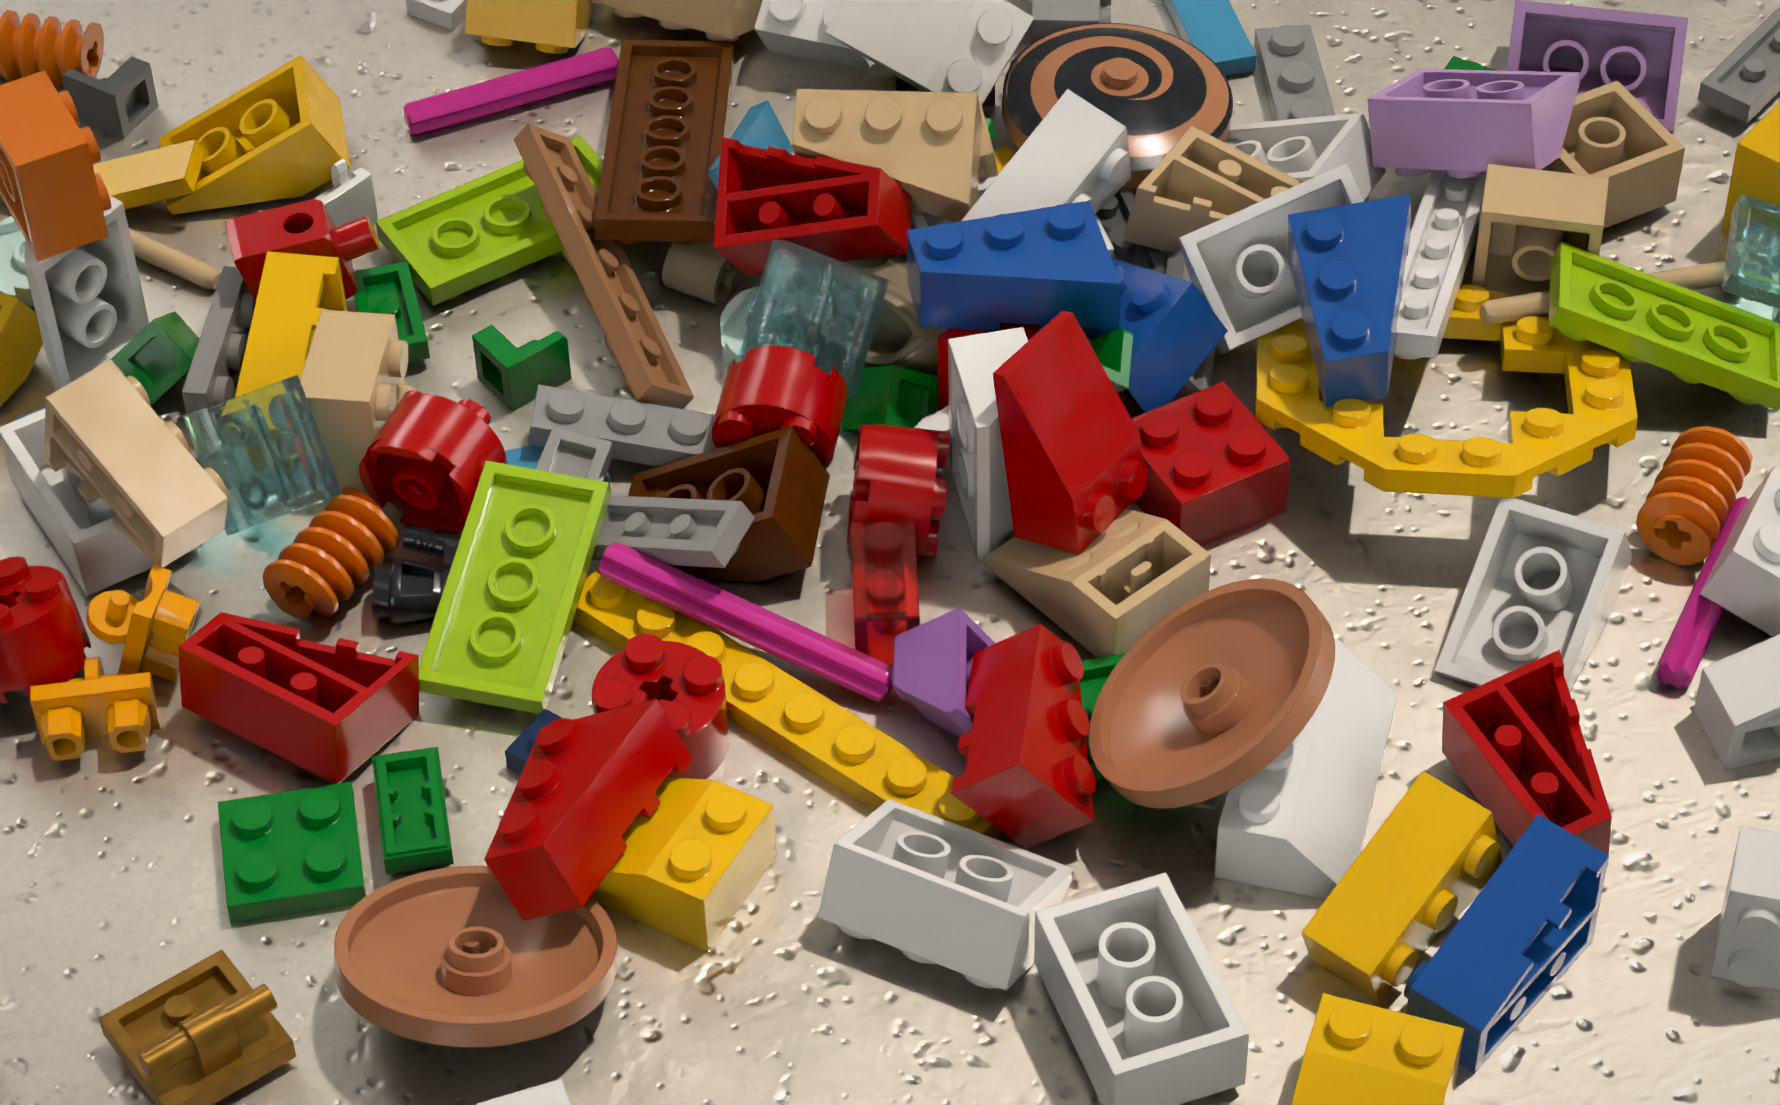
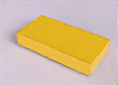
[93,139,205,210]

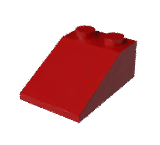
[992,310,1148,554]

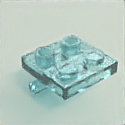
[739,239,889,398]
[182,375,342,536]

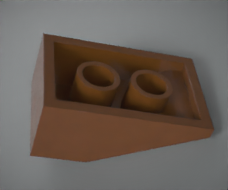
[628,426,830,582]

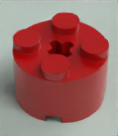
[711,345,848,469]
[359,390,508,535]
[847,423,950,557]
[0,556,91,703]
[591,634,729,779]

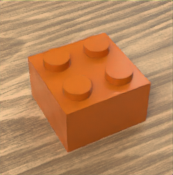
[0,70,112,261]

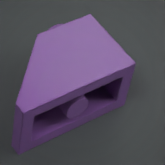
[890,607,995,737]

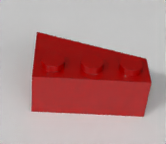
[178,612,419,784]
[950,623,1096,849]
[484,698,693,921]

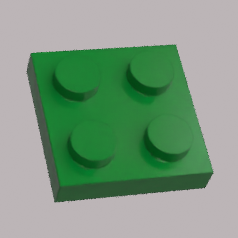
[218,782,366,923]

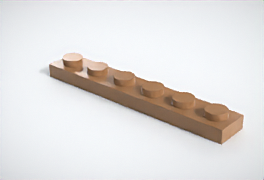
[513,124,695,409]

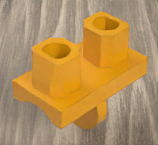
[86,564,200,682]
[30,657,161,761]

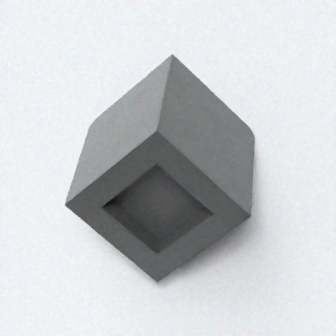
[62,56,159,139]

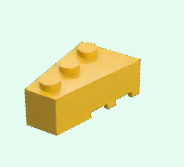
[224,251,347,474]
[1301,771,1503,1002]

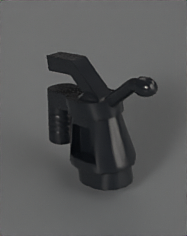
[372,524,461,625]

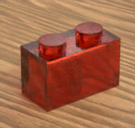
[850,520,920,666]

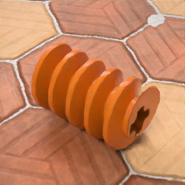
[0,10,104,89]
[1636,426,1753,565]
[262,488,400,619]

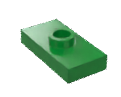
[371,747,454,874]

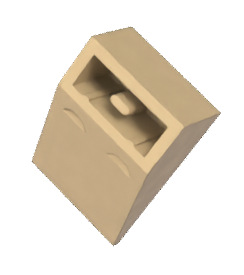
[983,509,1211,658]

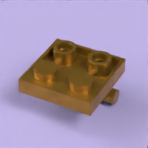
[99,949,296,1105]

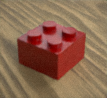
[1131,381,1291,547]

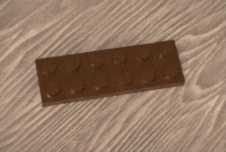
[594,40,734,245]

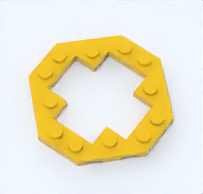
[1255,284,1638,498]

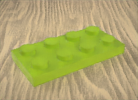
[375,135,603,306]
[1549,241,1780,411]
[419,461,611,714]

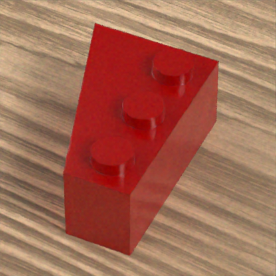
[713,137,912,275]
[1442,650,1612,867]

